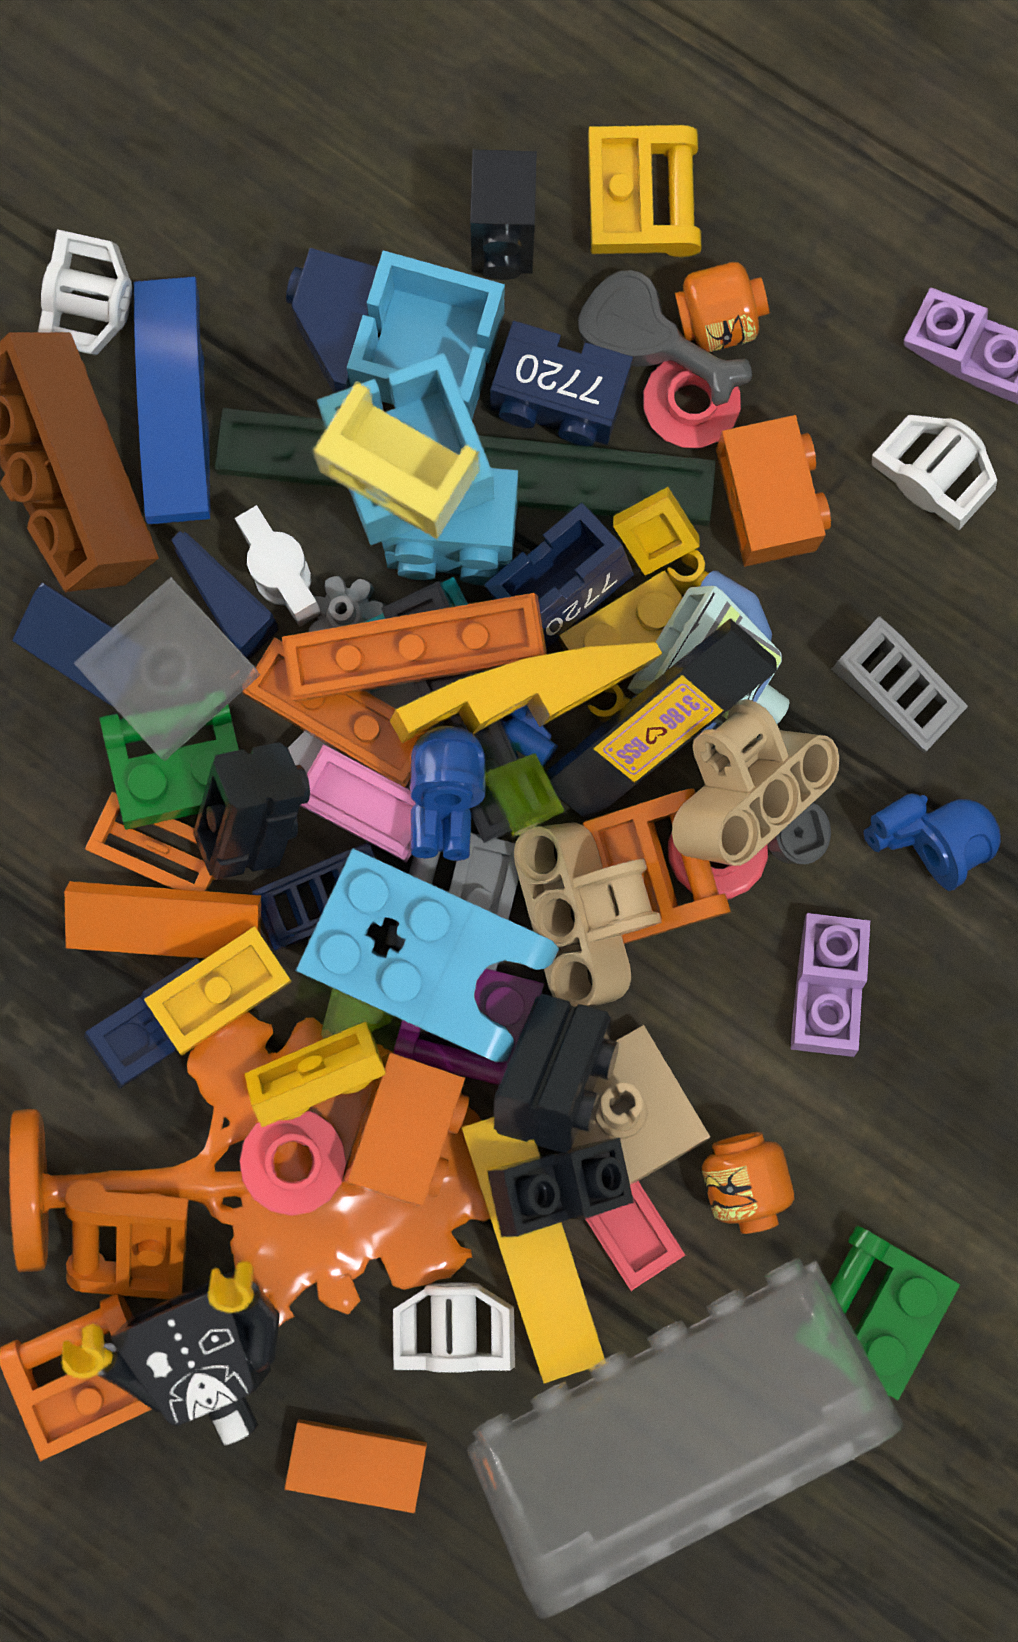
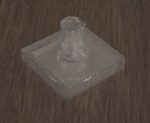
[74,577,260,761]

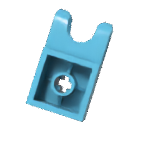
[296,849,559,1062]

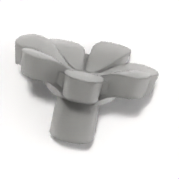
[309,576,386,632]

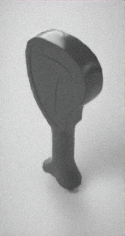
[578,270,752,406]

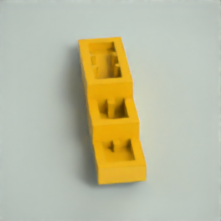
[390,642,663,744]
[462,1117,606,1383]

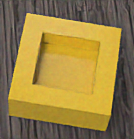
[613,487,700,576]

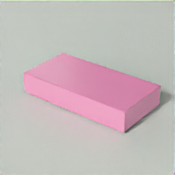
[300,744,416,863]

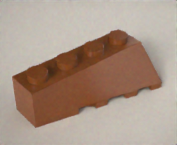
[0,332,159,592]

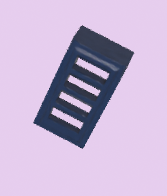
[172,531,278,662]
[252,842,376,951]

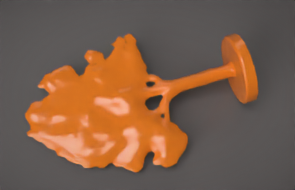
[10,1012,490,1327]

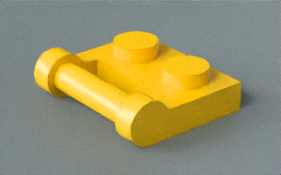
[588,125,702,257]

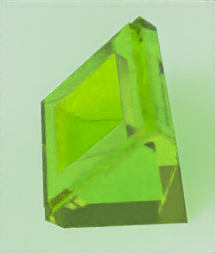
[485,753,564,837]
[321,988,394,1039]

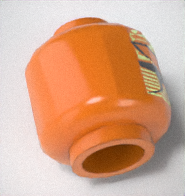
[675,262,770,352]
[702,1132,794,1234]

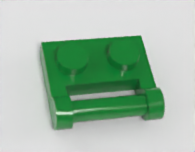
[99,690,239,830]
[794,1225,960,1400]

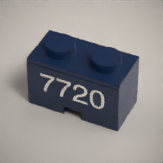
[490,320,633,446]
[484,502,634,649]

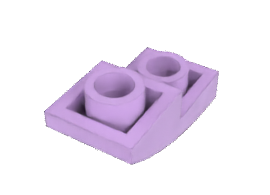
[904,288,1018,404]
[791,913,870,1057]

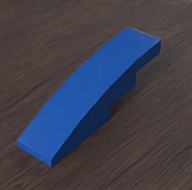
[134,277,210,524]

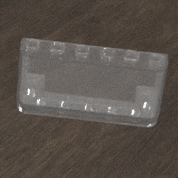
[467,1258,903,1618]

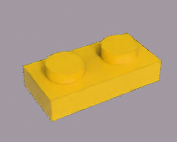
[558,570,683,651]
[144,926,291,1055]
[244,1021,386,1128]

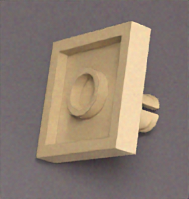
[572,1025,710,1185]

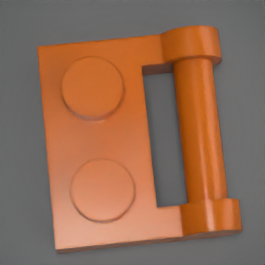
[583,788,731,944]
[65,1179,188,1299]
[0,1294,152,1461]

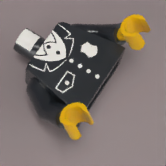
[62,1261,280,1445]

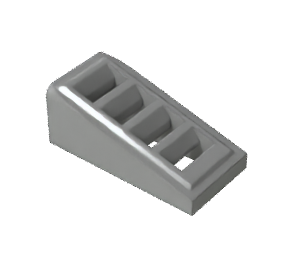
[831,616,968,753]

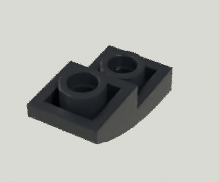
[487,1138,634,1237]

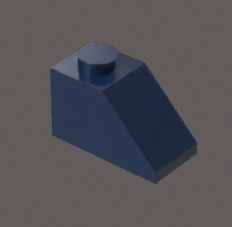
[286,248,377,394]

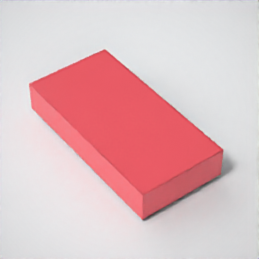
[585,1182,685,1291]

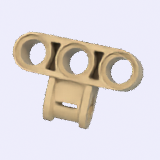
[672,699,839,865]
[514,822,662,1007]

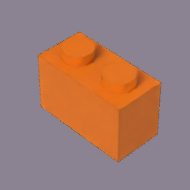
[716,415,831,567]
[342,1053,469,1207]

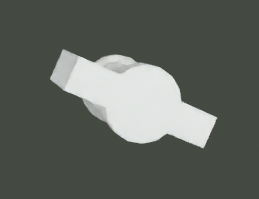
[38,229,132,355]
[872,415,997,530]
[235,505,321,627]
[393,1282,515,1372]

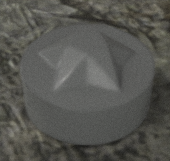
[767,803,831,864]

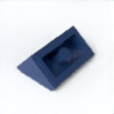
[12,582,153,709]

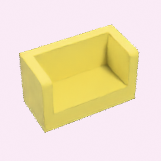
[313,382,479,539]

